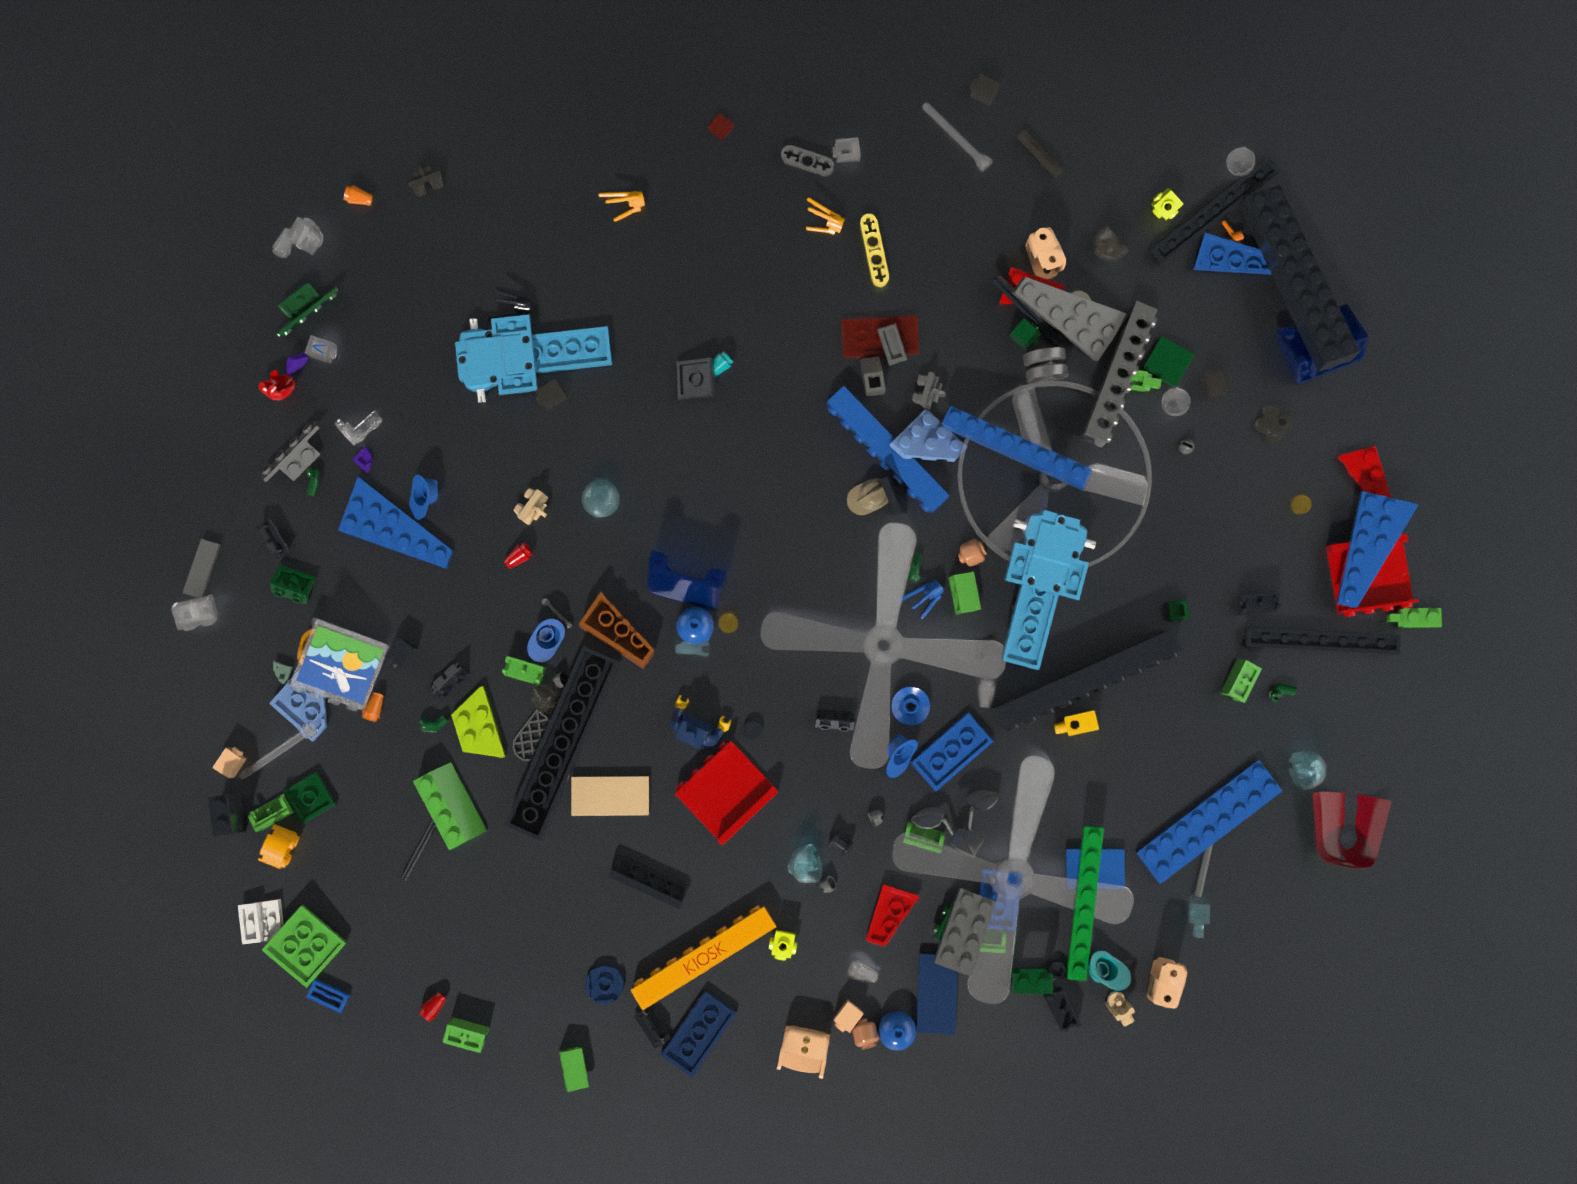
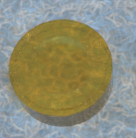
[1291,495,1311,514]
[719,614,738,633]

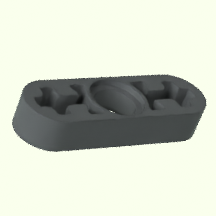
[781,145,834,176]

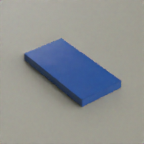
[910,712,994,792]

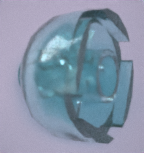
[582,480,620,518]
[1289,750,1327,790]
[787,844,822,884]

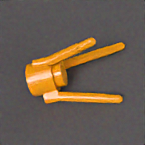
[598,191,645,222]
[806,198,845,235]

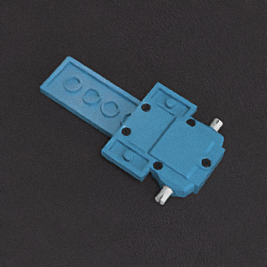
[455,315,612,402]
[1001,510,1096,670]

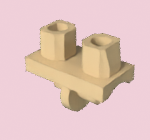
[514,488,549,525]
[1105,991,1135,1026]

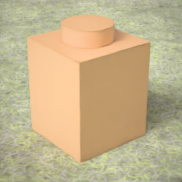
[212,747,247,778]
[833,999,864,1033]

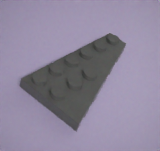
[1012,277,1129,361]

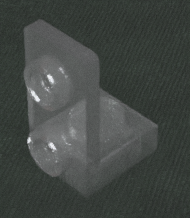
[334,411,382,445]

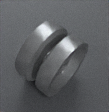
[1023,347,1069,384]

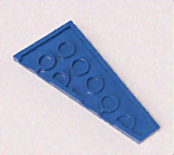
[338,477,453,569]
[1336,491,1419,608]

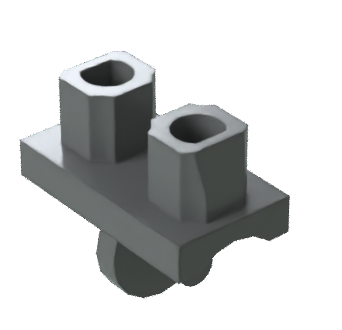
[912,372,946,410]

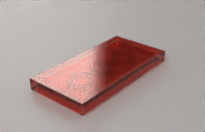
[841,316,919,358]

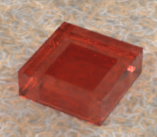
[708,114,734,141]

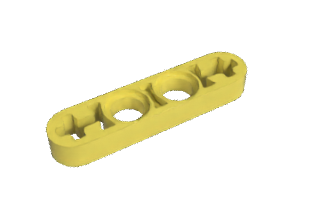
[860,214,889,287]

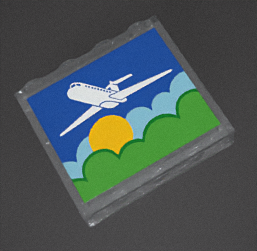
[287,617,389,712]

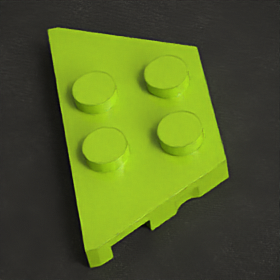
[451,686,506,758]

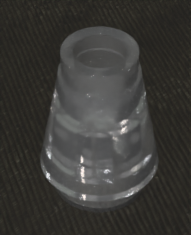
[272,228,295,258]
[977,679,996,708]
[848,960,879,983]

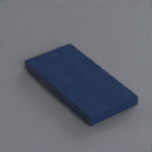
[916,953,958,1034]
[661,990,737,1078]

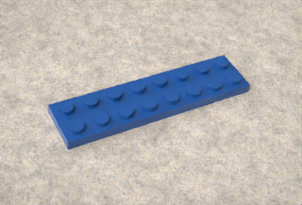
[1135,760,1282,884]

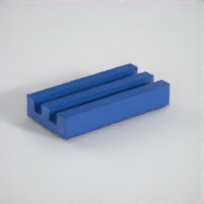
[306,978,351,1013]

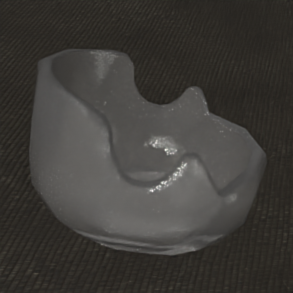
[1226,147,1255,176]
[1161,387,1190,417]

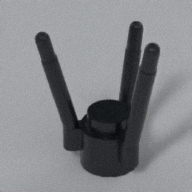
[487,289,531,321]

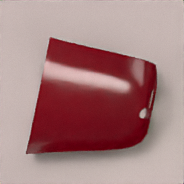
[1312,792,1392,869]

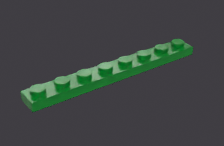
[1066,825,1104,981]

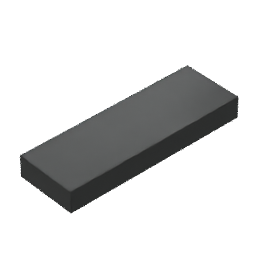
[183,539,221,599]

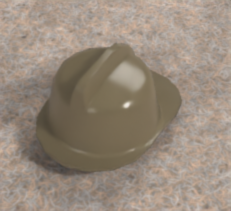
[847,478,888,515]

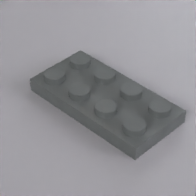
[933,888,996,976]

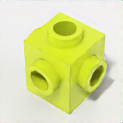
[1151,188,1183,220]
[768,929,797,961]

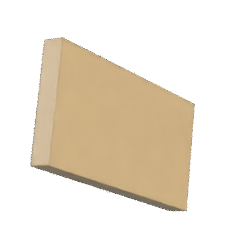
[571,776,649,816]

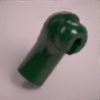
[306,467,320,496]
[908,553,922,583]
[1269,684,1297,702]
[418,714,449,732]

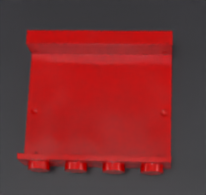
[1326,534,1419,617]
[674,741,779,845]

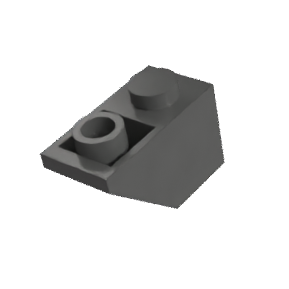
[860,356,886,397]

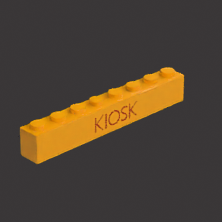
[631,905,776,1010]

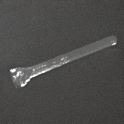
[923,103,993,172]
[239,721,318,779]

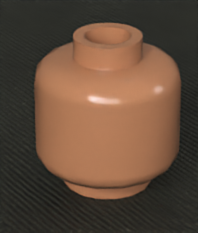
[958,538,988,567]
[852,1019,880,1050]

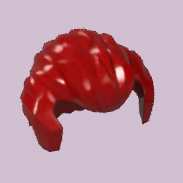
[258,370,295,400]

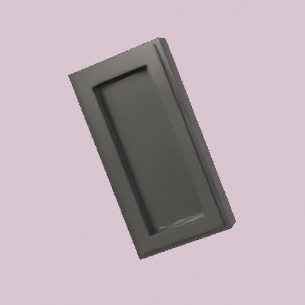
[877,323,907,366]

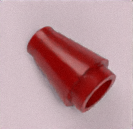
[504,542,533,569]
[418,992,447,1022]

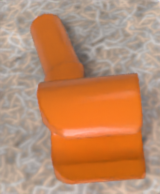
[1222,220,1244,243]

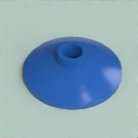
[891,687,930,725]

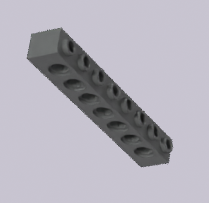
[1081,301,1158,448]

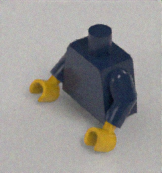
[670,695,731,749]

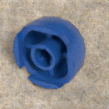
[676,607,714,645]
[878,1011,917,1051]

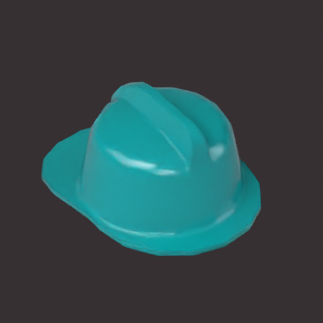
[1088,951,1131,991]

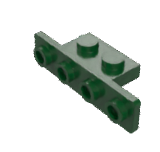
[276,281,339,337]

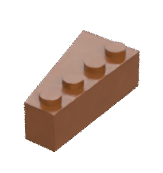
[579,592,654,669]

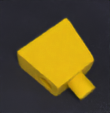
[1054,710,1099,736]

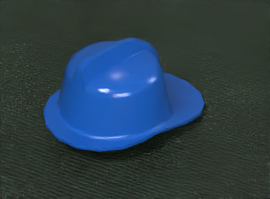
[409,474,438,520]
[527,619,565,662]
[886,734,918,778]

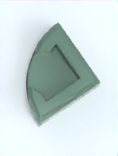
[273,661,294,685]

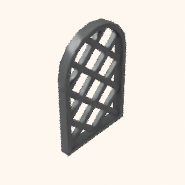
[512,709,551,761]

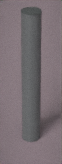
[1194,845,1213,898]

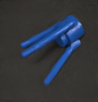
[895,580,944,619]

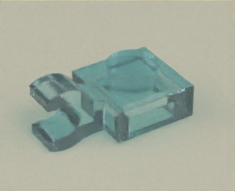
[676,642,710,657]
[1189,903,1210,938]

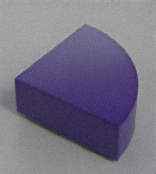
[285,353,308,375]
[352,446,373,473]

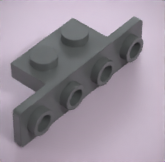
[261,422,320,482]

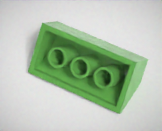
[413,762,487,850]

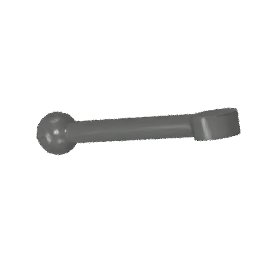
[542,598,573,628]

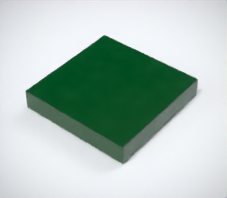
[1142,336,1194,388]
[283,771,337,825]

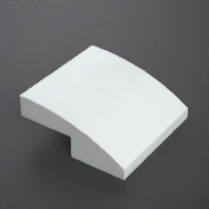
[238,899,284,944]

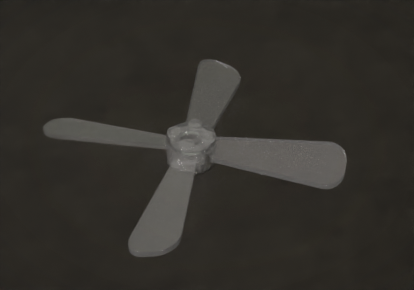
[761,523,1006,769]
[892,756,1134,1004]

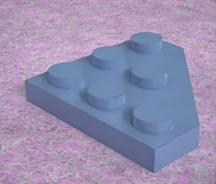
[889,409,968,462]
[269,668,327,742]

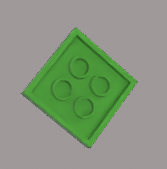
[262,904,347,988]

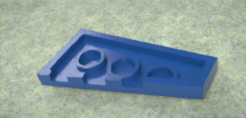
[1193,233,1271,275]

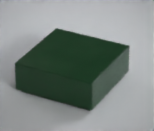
[1166,600,1189,622]

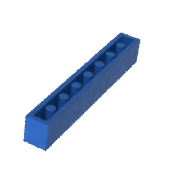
[827,386,949,514]
[942,406,1092,491]

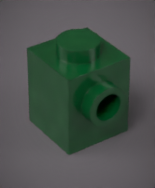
[1010,318,1041,351]

